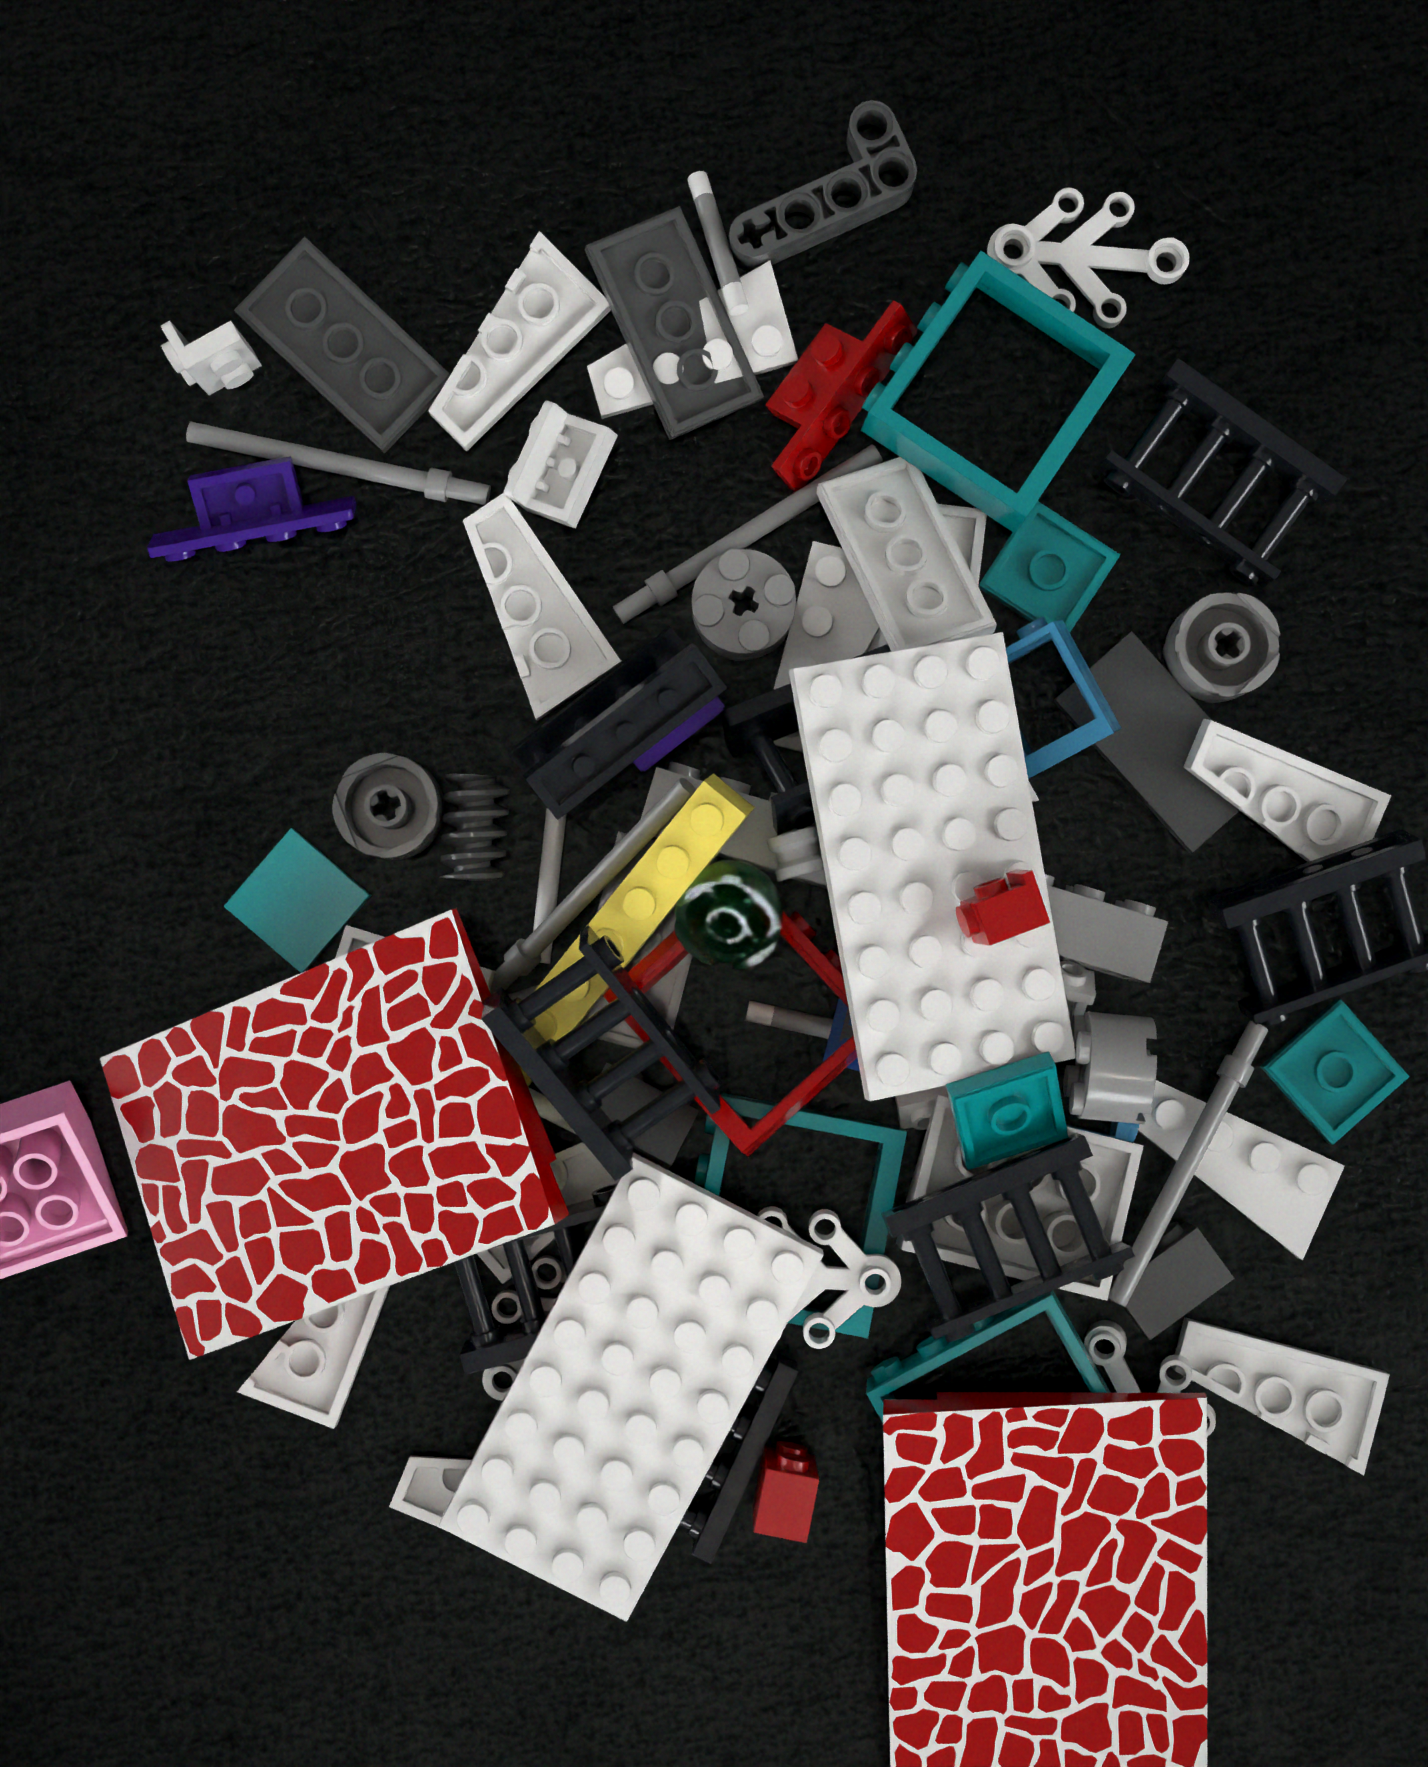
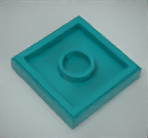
[978,501,1120,632]
[224,828,372,973]
[1260,999,1410,1145]
[946,1051,1068,1170]

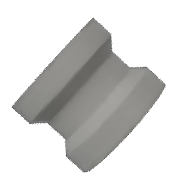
[766,826,824,882]

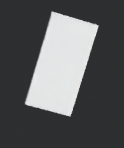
[816,457,997,652]

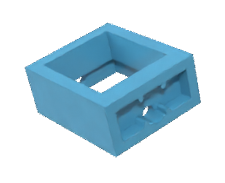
[1006,616,1122,779]

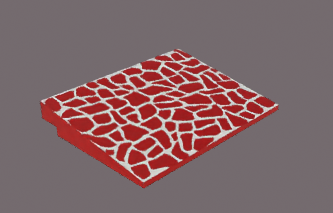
[100,908,570,1360]
[883,1392,1207,1767]

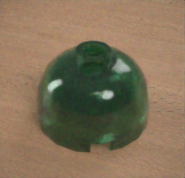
[674,860,783,969]

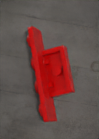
[766,300,917,492]

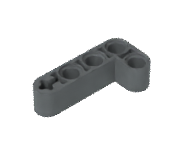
[729,100,917,272]

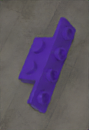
[147,456,356,561]

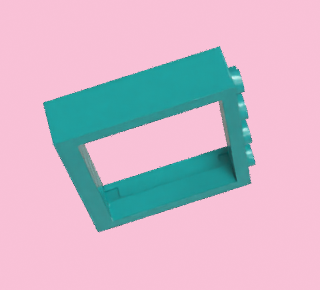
[861,251,1136,533]
[694,1093,907,1338]
[866,1291,1111,1422]

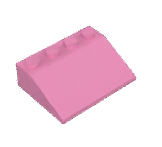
[0,1081,128,1279]

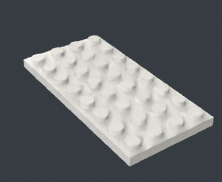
[789,632,1076,1101]
[438,1153,824,1622]

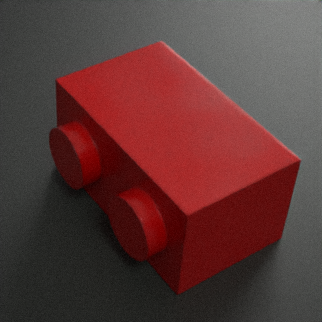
[752,1441,819,1543]

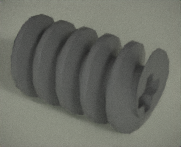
[439,774,510,881]

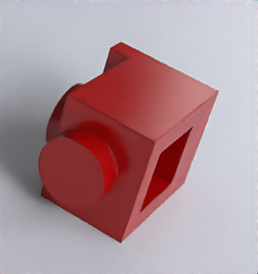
[956,869,1050,946]

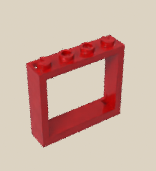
[602,868,857,1156]

